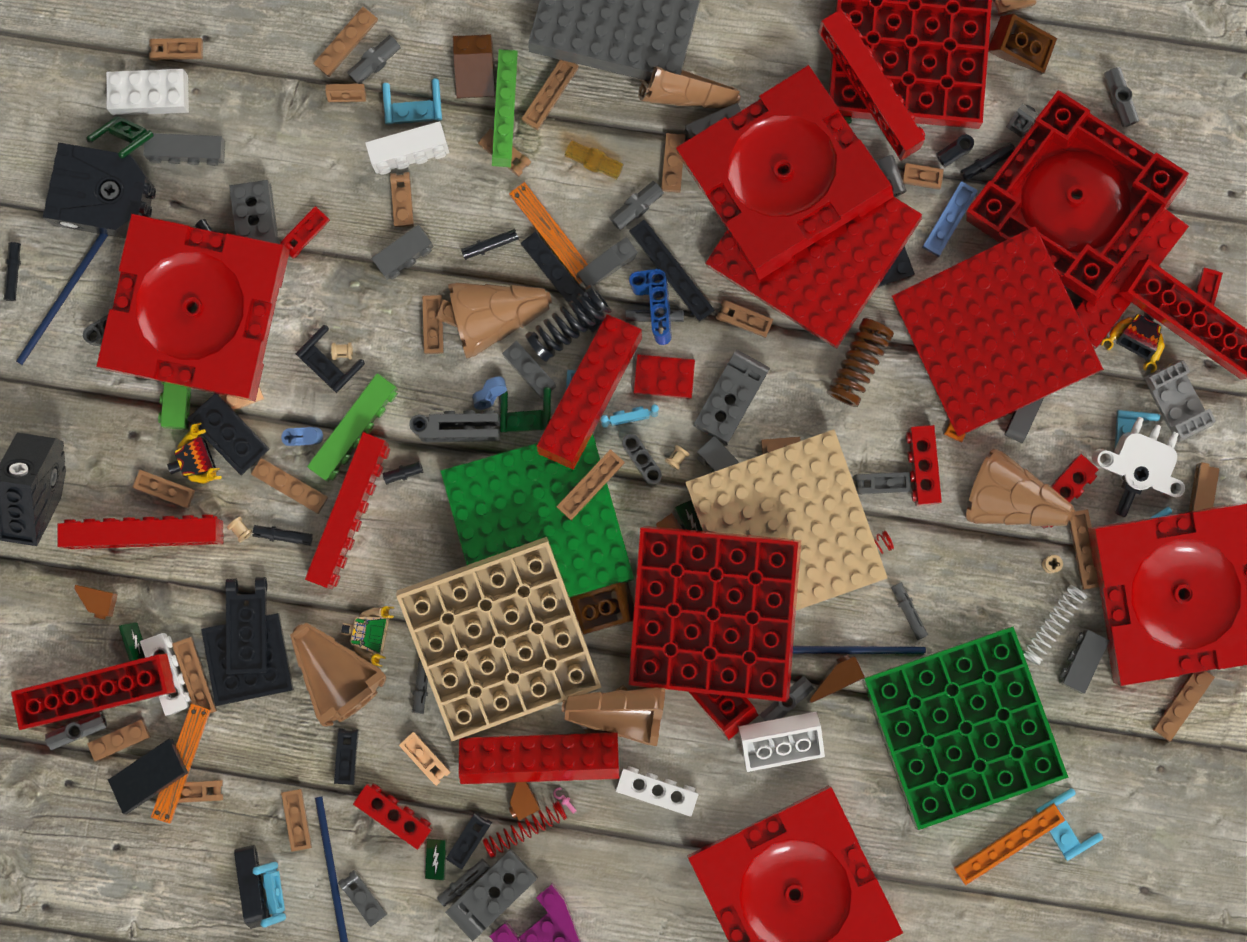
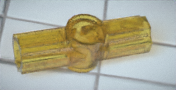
[565,140,624,180]

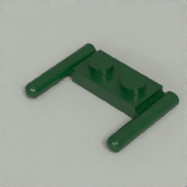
[86,116,154,158]
[500,387,551,433]

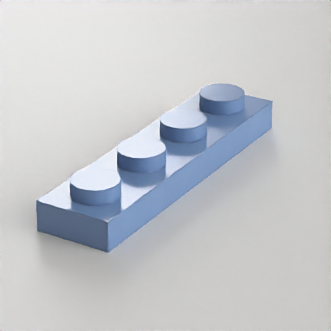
[922,181,978,257]

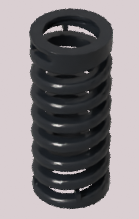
[525,284,612,362]

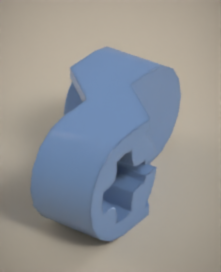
[472,377,507,410]
[281,427,323,446]

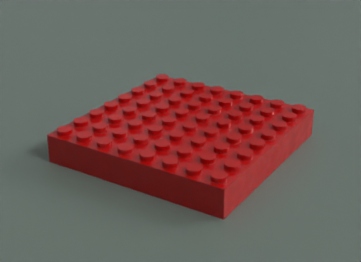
[828,0,992,129]
[705,171,922,349]
[892,226,1104,437]
[629,526,801,702]

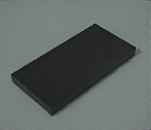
[187,393,270,476]
[108,738,188,815]

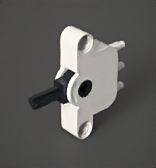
[1092,417,1185,517]

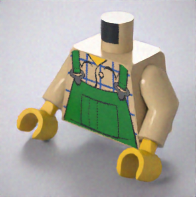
[341,606,394,667]

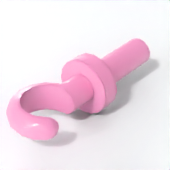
[553,787,577,814]

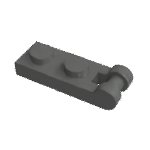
[854,472,910,495]
[338,870,387,927]

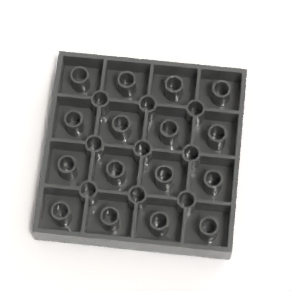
[528,0,701,82]

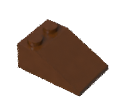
[988,14,1057,74]
[453,34,495,99]
[570,582,634,635]
[806,654,865,703]

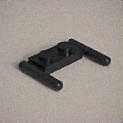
[295,325,365,393]

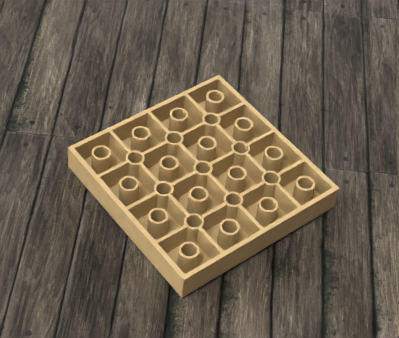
[685,429,888,611]
[396,537,601,741]

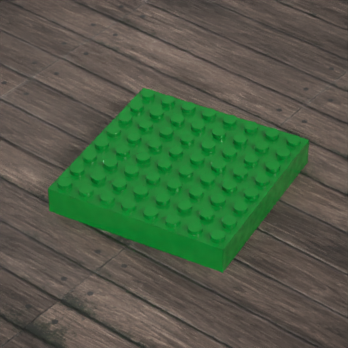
[441,434,634,598]
[862,626,1069,830]

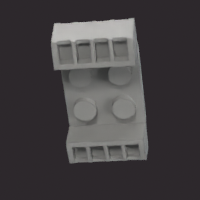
[1144,360,1216,443]

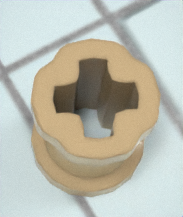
[331,342,353,360]
[664,445,690,470]
[227,517,253,543]
[1042,555,1063,574]

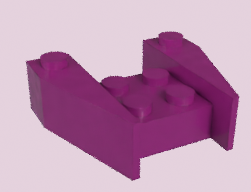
[489,883,581,942]

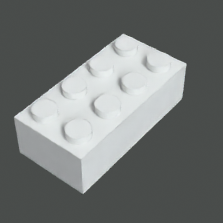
[106,69,189,116]
[365,121,450,175]
[738,712,825,772]

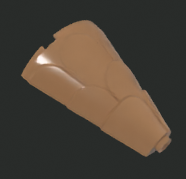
[638,66,741,109]
[448,282,552,359]
[966,448,1075,526]
[290,623,386,727]
[562,687,665,746]

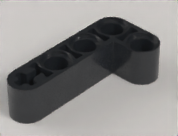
[234,845,271,929]

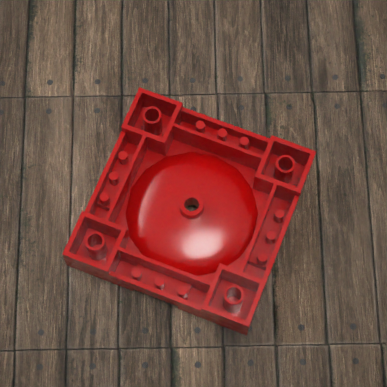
[676,65,894,280]
[966,90,1189,306]
[96,214,290,402]
[1088,503,1247,686]
[687,785,903,942]

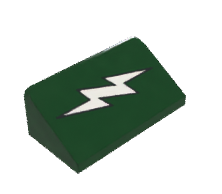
[675,500,703,531]
[119,622,145,661]
[425,839,447,880]

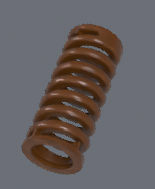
[826,318,894,407]

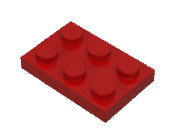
[634,354,695,399]

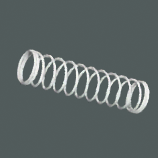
[1023,585,1087,665]

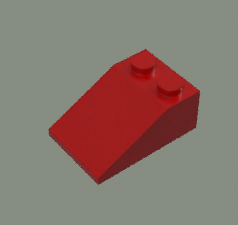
[689,692,759,740]

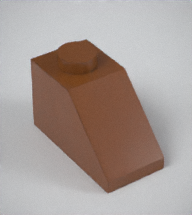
[74,585,118,620]
[509,782,541,821]

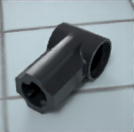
[936,134,974,168]

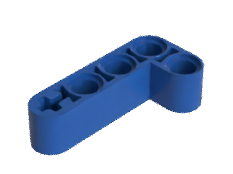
[629,269,672,345]

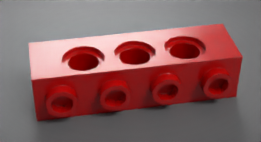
[906,425,942,506]
[1041,454,1099,529]
[353,783,433,850]

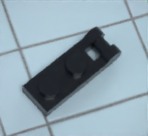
[334,728,359,785]
[446,812,492,870]

